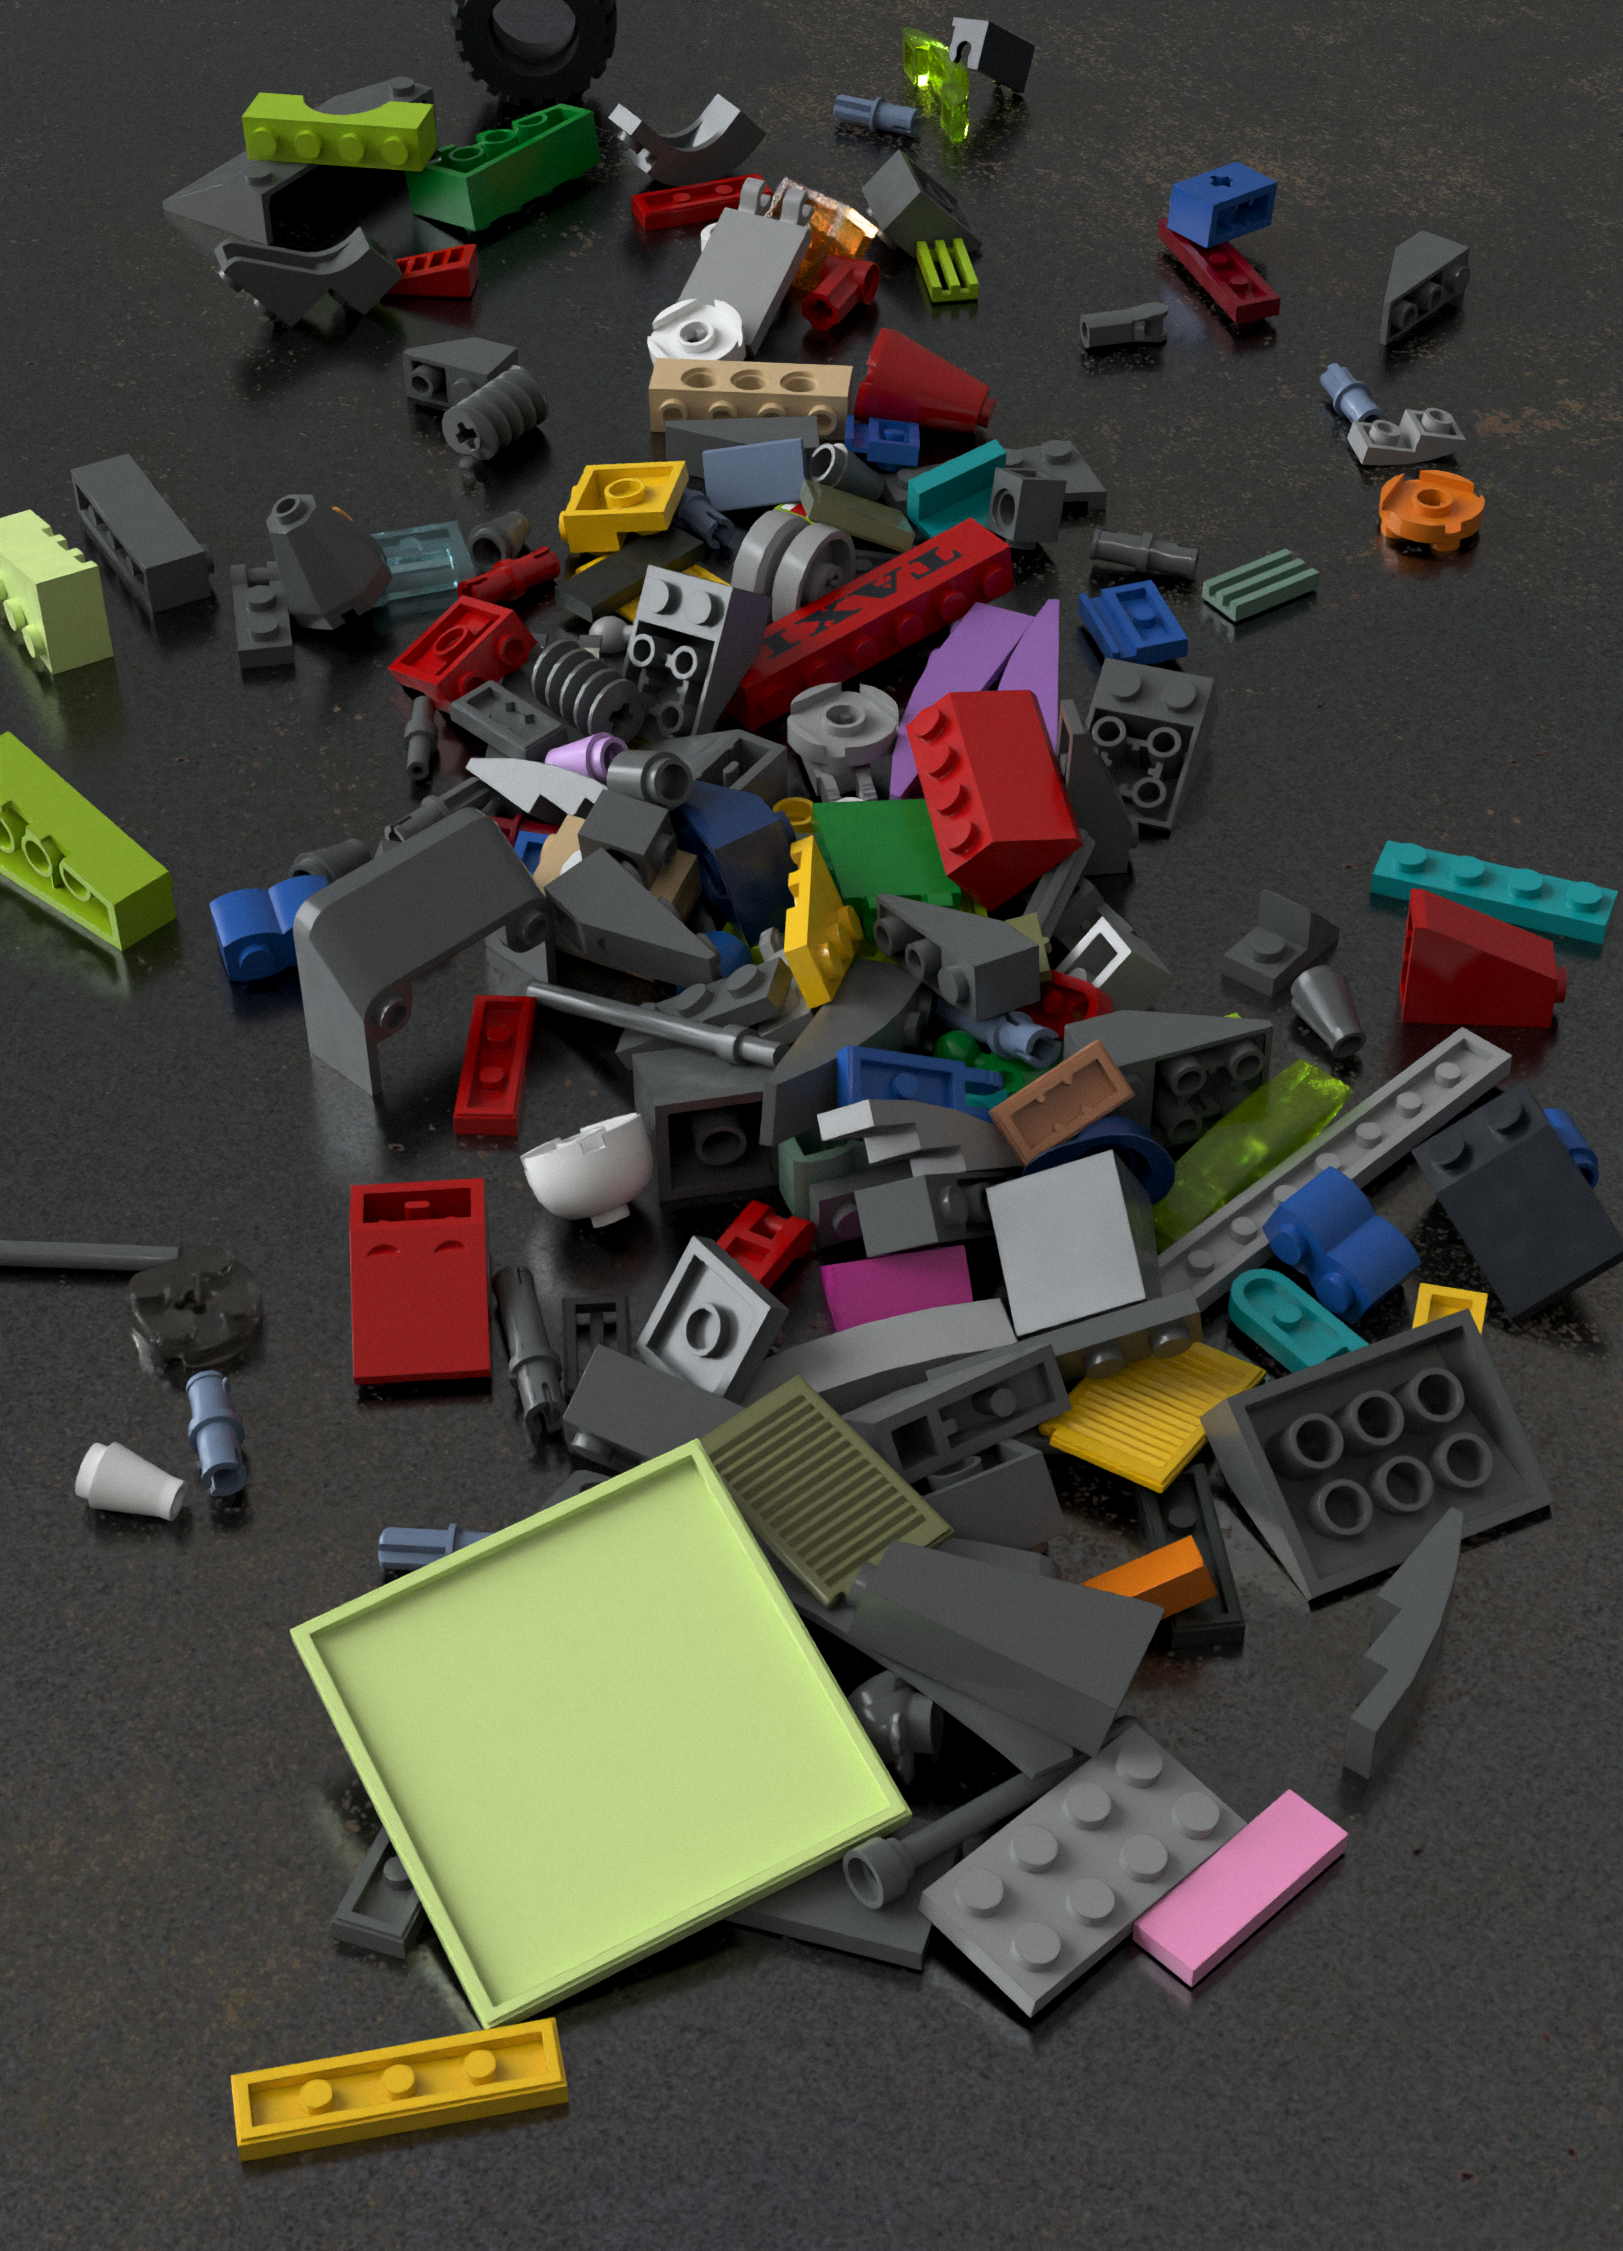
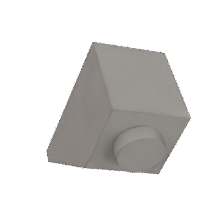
[1054,916,1175,1012]

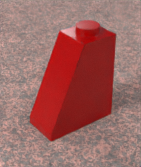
[1399,889,1567,1028]

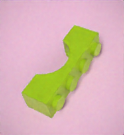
[242,92,438,172]

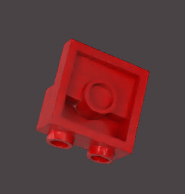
[387,595,538,713]

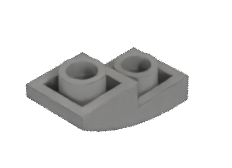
[1347,408,1467,466]

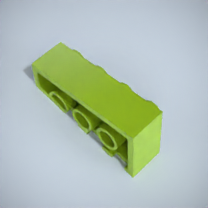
[0,731,176,951]

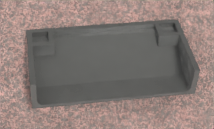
[162,77,437,245]

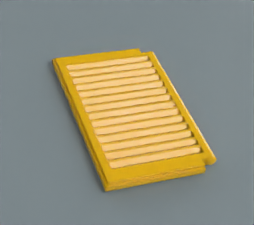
[1038,1342,1267,1494]

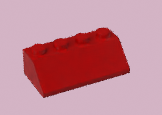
[905,690,1084,913]

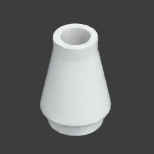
[75,1442,187,1521]

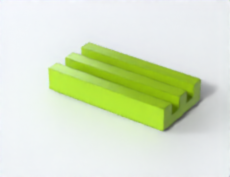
[916,238,979,303]

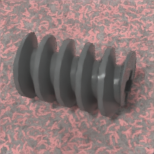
[442,365,549,460]
[530,638,646,744]

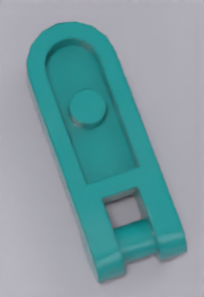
[1228,1268,1369,1373]

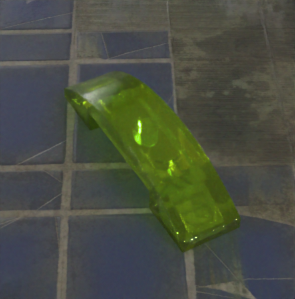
[902,27,969,144]

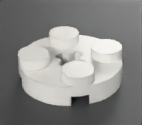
[647,299,746,365]

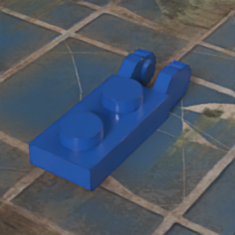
[837,1045,1003,1125]

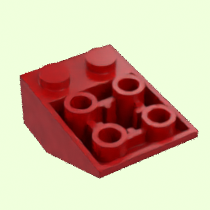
[349,1178,491,1385]

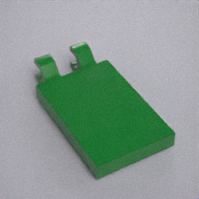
[811,799,962,942]

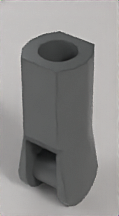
[1080,302,1168,349]

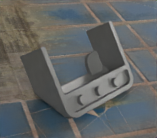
[293,807,558,1097]

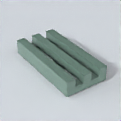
[1202,548,1319,622]

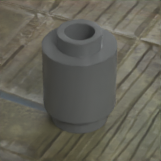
[606,750,693,811]

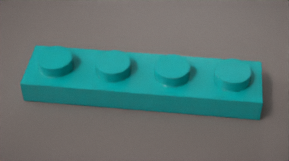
[1370,840,1618,945]

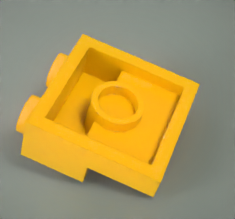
[559,461,689,556]

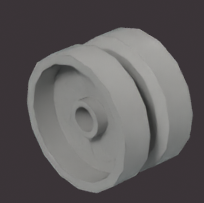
[730,509,856,626]

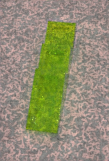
[1152,1058,1353,1247]

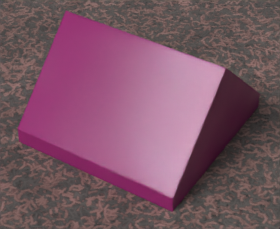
[820,1245,973,1333]

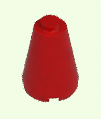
[853,327,997,435]

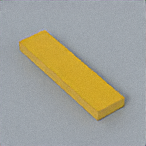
[231,2017,569,2162]

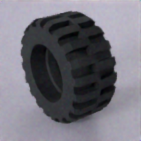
[450,0,617,107]

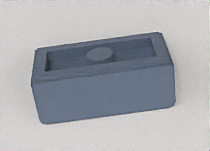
[702,437,810,512]

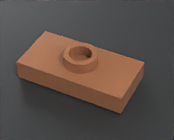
[988,1040,1135,1167]

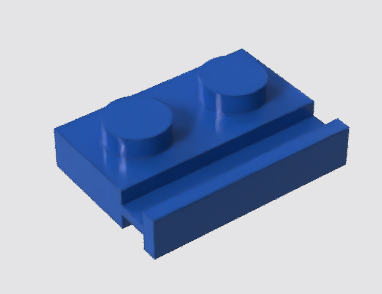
[844,414,920,472]
[1078,580,1188,665]

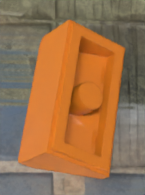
[1078,1535,1219,1620]

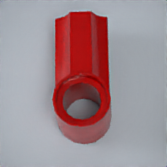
[802,253,880,332]

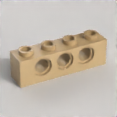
[649,358,853,440]

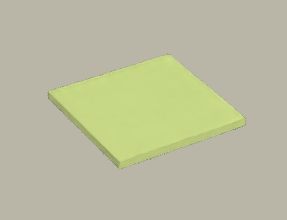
[290,1438,912,2030]

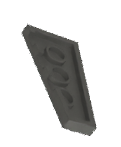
[881,440,1107,518]

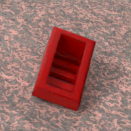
[386,244,479,298]

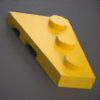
[784,835,863,1009]

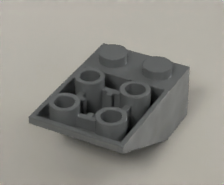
[621,565,773,741]
[1085,658,1219,832]
[639,729,788,832]
[1063,1010,1274,1148]

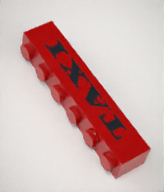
[724,518,1014,731]

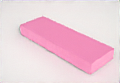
[1132,1789,1349,1988]

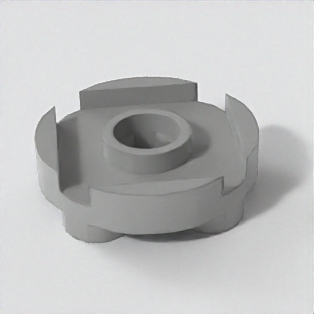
[787,682,899,776]

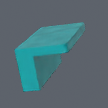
[907,439,1007,540]

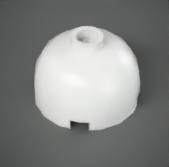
[520,1113,654,1228]

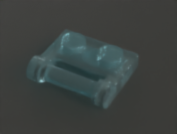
[370,521,475,608]

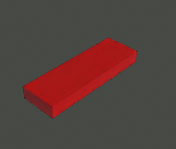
[631,173,775,231]
[453,995,538,1136]

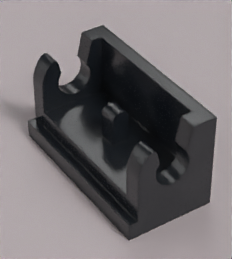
[949,17,1035,93]

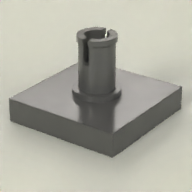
[633,1235,790,1405]

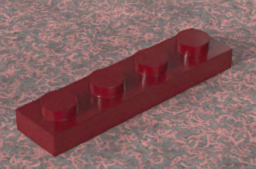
[1158,218,1280,324]

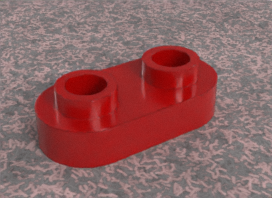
[1017,969,1114,1042]

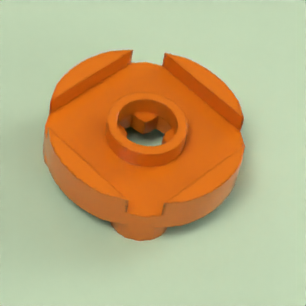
[1379,470,1485,552]

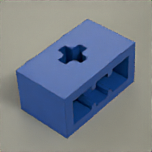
[1167,162,1278,249]

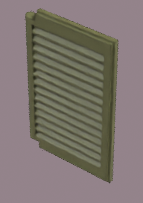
[699,1374,955,1609]

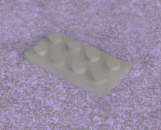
[918,1723,1248,2018]

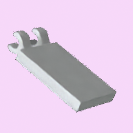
[677,177,814,356]

